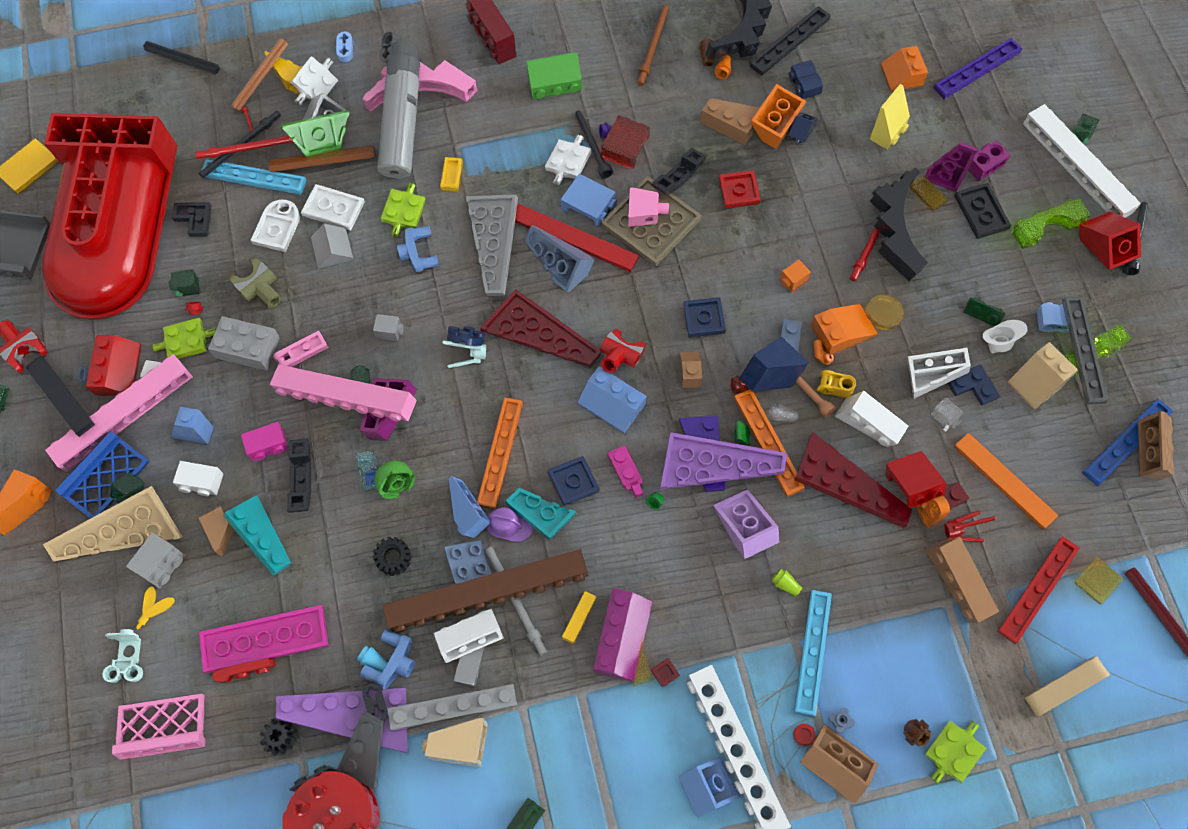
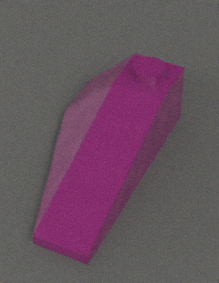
[923,142,978,192]

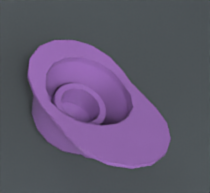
[487,507,533,542]

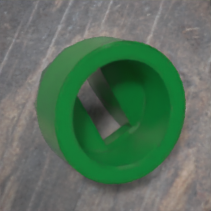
[647,492,664,510]

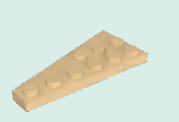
[43,486,183,562]

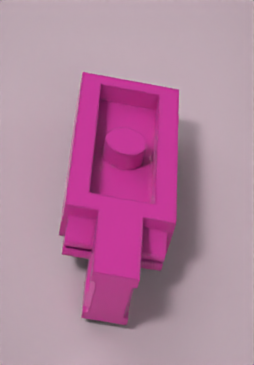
[607,445,643,498]

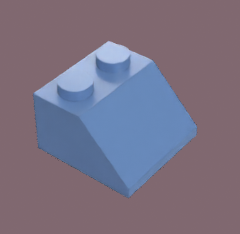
[679,757,741,818]

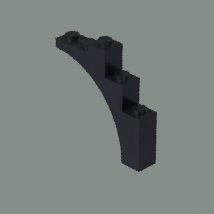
[706,0,772,59]
[870,168,928,281]

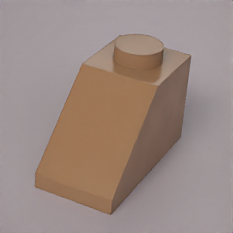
[679,352,702,388]
[199,506,234,557]

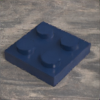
[683,297,726,337]
[547,456,600,506]

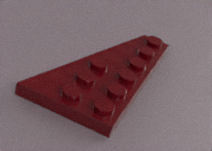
[480,289,602,367]
[794,432,912,528]

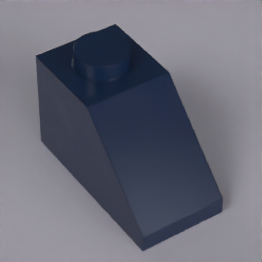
[789,112,818,143]

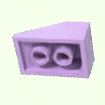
[713,489,780,559]

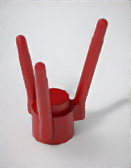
[944,510,996,542]

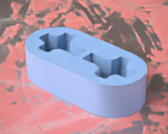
[336,32,353,63]

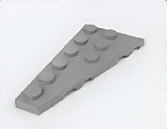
[466,195,518,296]

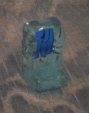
[356,451,378,491]

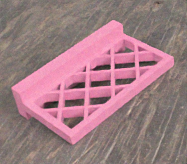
[112,694,206,760]

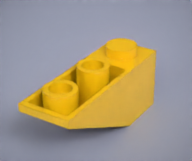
[264,51,303,95]

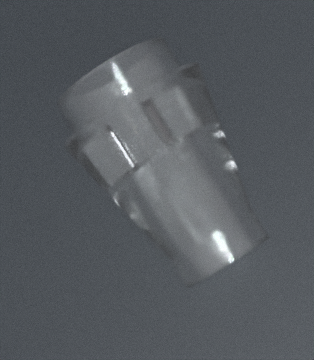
[768,403,798,423]

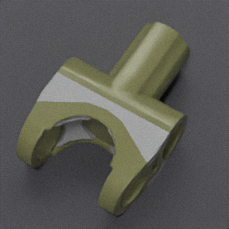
[228,257,281,308]

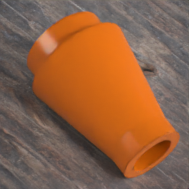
[714,55,731,80]

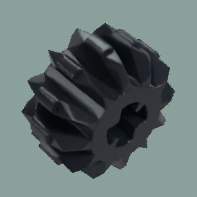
[260,719,297,756]

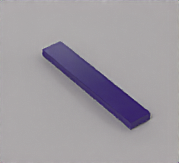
[933,38,1022,99]

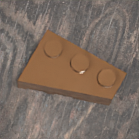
[700,98,760,145]

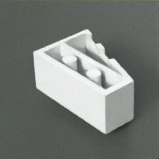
[835,391,908,447]

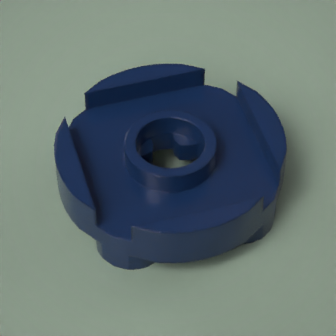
[447,326,485,346]

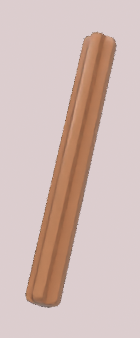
[232,38,288,111]

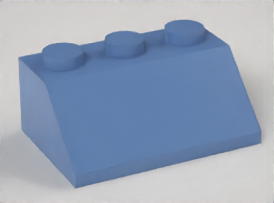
[578,366,647,434]

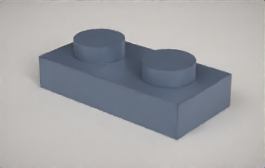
[781,319,802,352]

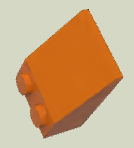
[811,304,878,354]
[0,469,52,536]

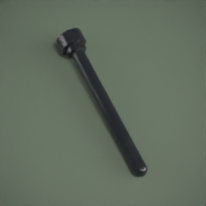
[575,110,613,179]
[1123,202,1148,275]

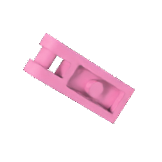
[273,331,328,367]

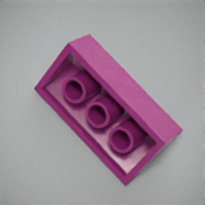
[593,588,652,682]

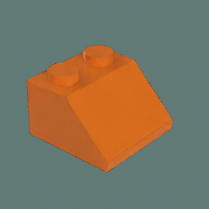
[880,46,928,92]

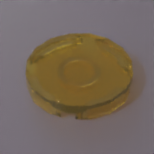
[866,294,904,330]

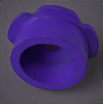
[599,122,612,140]

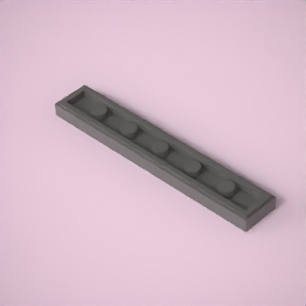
[1062,297,1108,405]

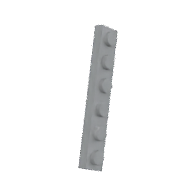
[388,684,517,731]

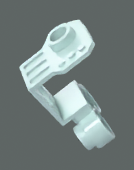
[102,629,143,683]

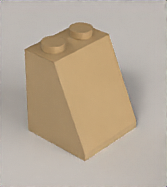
[1007,342,1078,410]
[422,718,488,767]

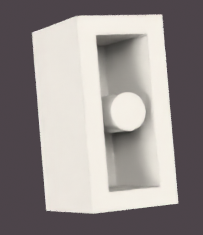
[173,461,223,497]

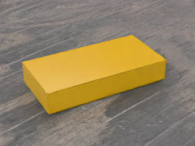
[440,157,463,191]

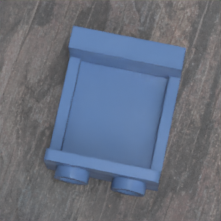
[560,174,617,227]

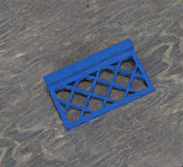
[55,431,150,518]

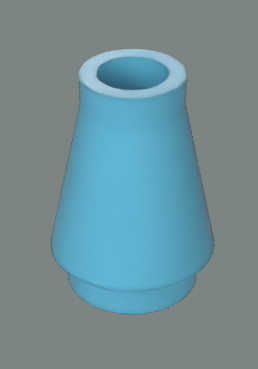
[357,646,388,672]

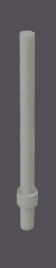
[485,547,547,656]

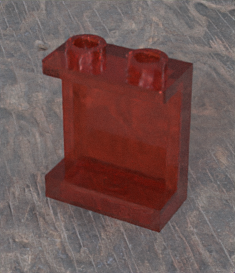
[601,115,650,169]

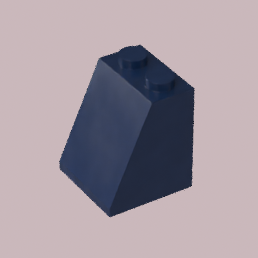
[739,337,809,392]

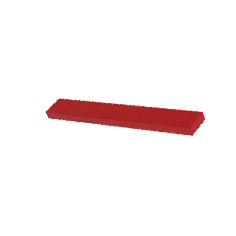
[515,203,639,272]

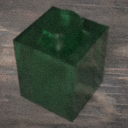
[1072,113,1100,145]
[169,269,200,297]
[110,472,144,503]

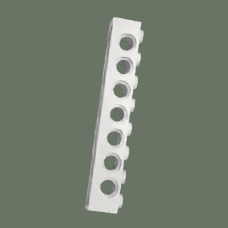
[687,665,791,829]

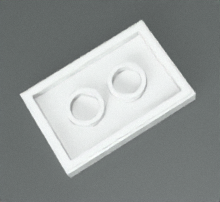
[301,184,365,231]

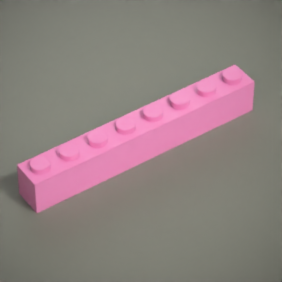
[45,354,193,472]
[270,364,417,422]

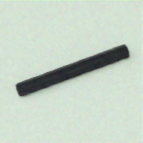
[143,41,220,74]

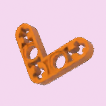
[915,496,950,528]

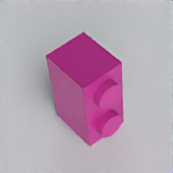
[241,421,289,461]

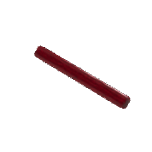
[1125,567,1188,657]

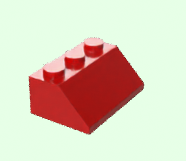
[86,335,142,396]

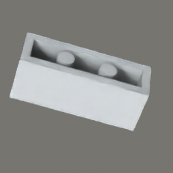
[434,608,503,663]

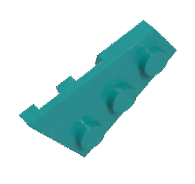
[505,488,576,541]

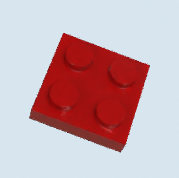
[719,170,761,208]

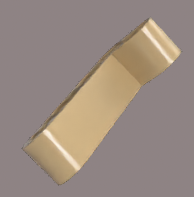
[1024,656,1110,717]

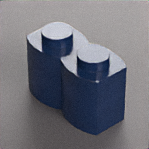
[789,60,823,99]

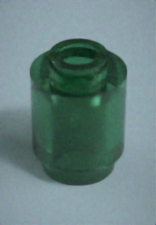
[350,365,370,384]

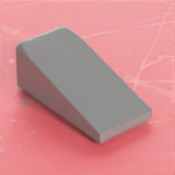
[454,647,485,688]

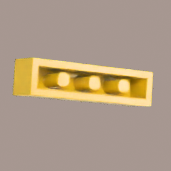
[562,591,597,645]

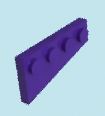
[679,416,725,492]

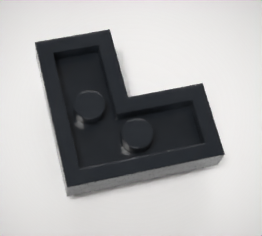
[172,202,212,237]

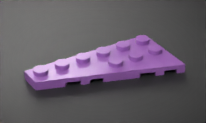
[660,432,787,490]
[276,688,408,754]

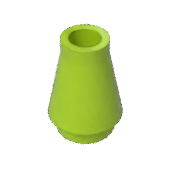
[771,568,803,597]

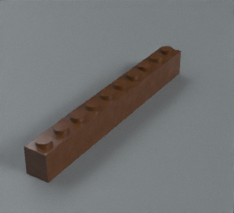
[383,549,588,633]

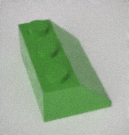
[526,52,582,99]

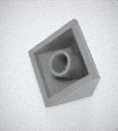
[311,223,354,269]

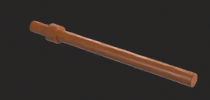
[637,5,669,86]

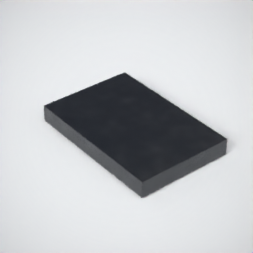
[954,183,1011,239]

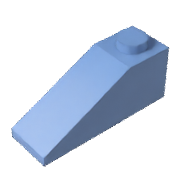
[449,476,491,538]

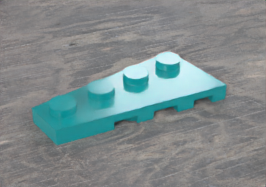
[224,495,291,576]

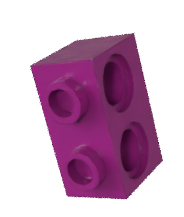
[968,140,1011,181]

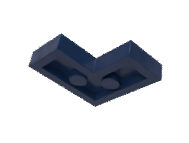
[947,364,1000,406]

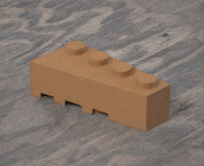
[924,537,999,623]

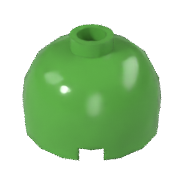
[374,460,415,499]

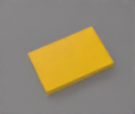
[0,138,59,194]

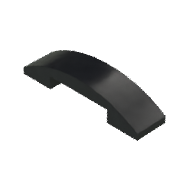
[651,148,706,195]
[287,438,311,513]

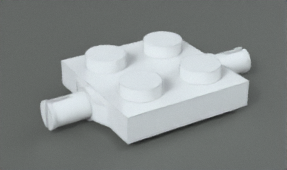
[290,56,338,105]
[545,135,591,186]

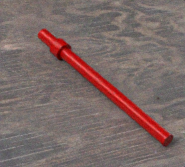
[195,136,294,159]
[850,228,880,282]

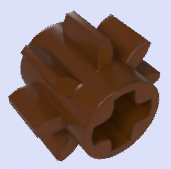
[903,719,931,746]

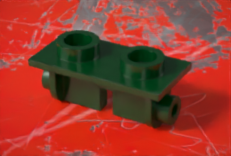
[963,297,1006,326]
[506,798,545,829]

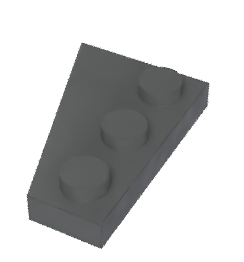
[338,711,384,790]

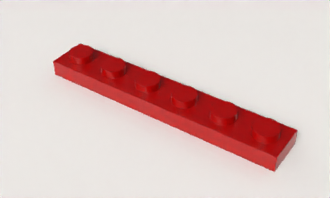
[997,536,1080,644]

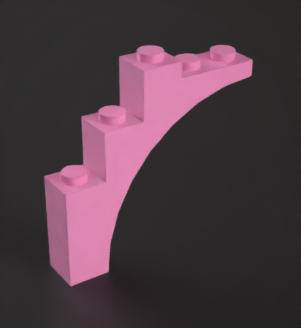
[363,60,477,112]

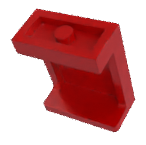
[886,451,946,508]

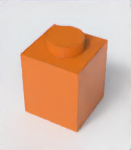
[780,260,811,293]

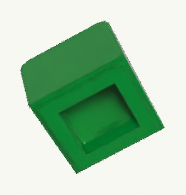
[734,421,750,446]

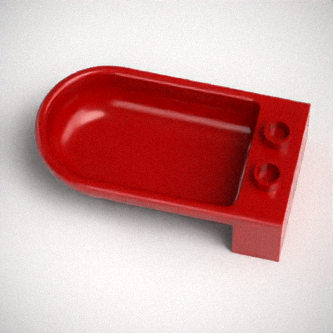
[42,113,178,320]

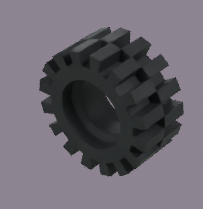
[373,537,411,576]

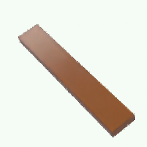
[269,145,375,172]

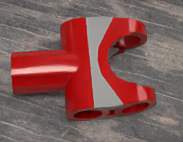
[0,320,48,374]
[600,329,646,373]

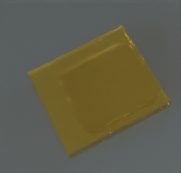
[1074,557,1124,605]

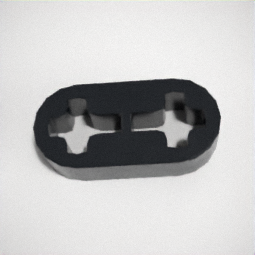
[362,683,388,722]

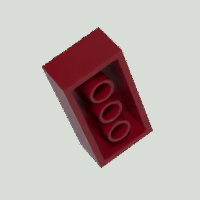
[465,0,517,64]

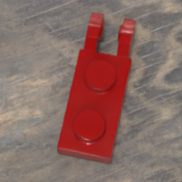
[212,658,276,683]

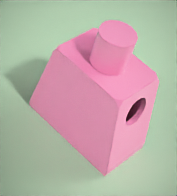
[628,187,669,227]

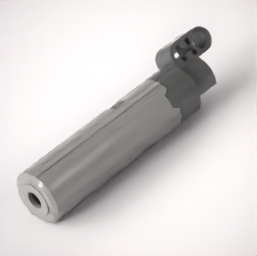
[377,32,420,179]

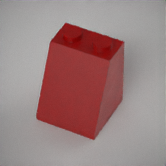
[1079,212,1141,270]

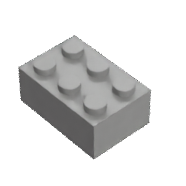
[208,316,280,371]

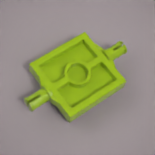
[381,183,426,237]
[152,317,216,359]
[925,720,987,784]

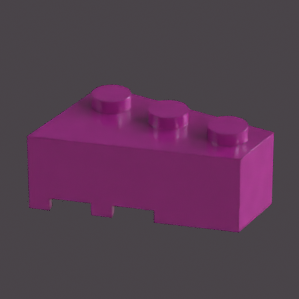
[360,378,417,441]

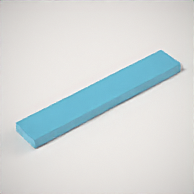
[201,159,307,195]
[794,590,832,717]

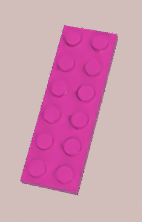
[199,605,329,674]

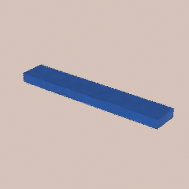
[1082,399,1173,486]

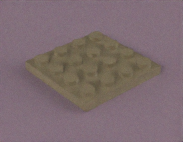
[601,176,702,266]

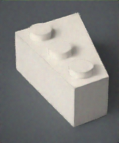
[908,348,971,399]

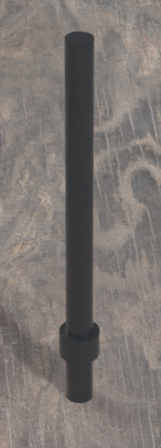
[199,110,281,178]

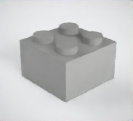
[126,533,185,588]

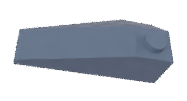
[525,225,594,292]

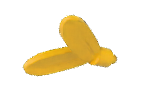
[136,586,175,629]

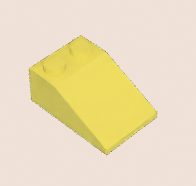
[870,84,910,149]

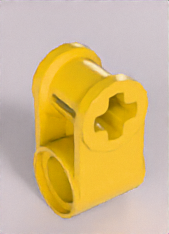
[817,370,856,398]

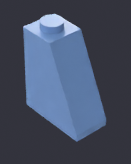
[171,407,214,444]

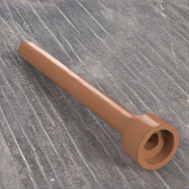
[796,376,836,418]

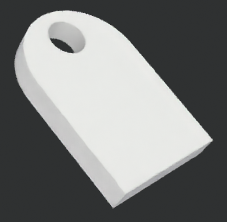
[251,200,300,252]

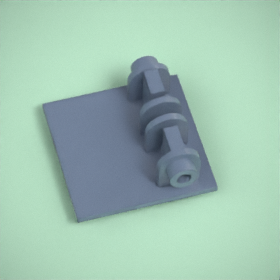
[444,540,491,584]

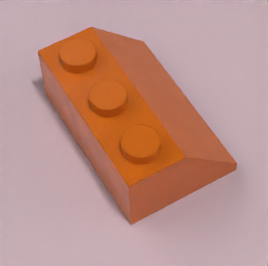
[750,84,806,149]

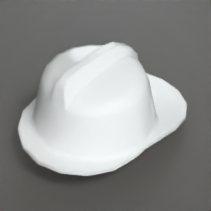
[983,320,1027,353]

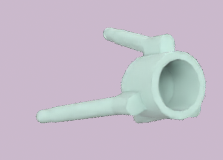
[442,341,486,368]

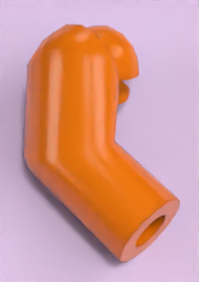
[813,340,834,365]

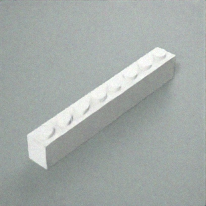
[1023,104,1141,218]

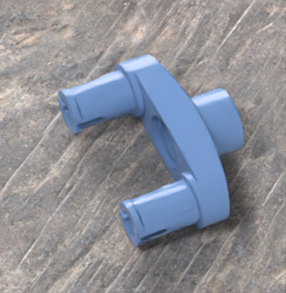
[397,225,439,273]
[360,629,415,690]

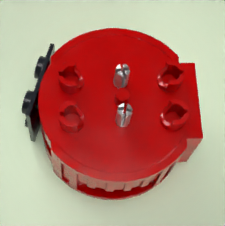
[282,765,380,829]

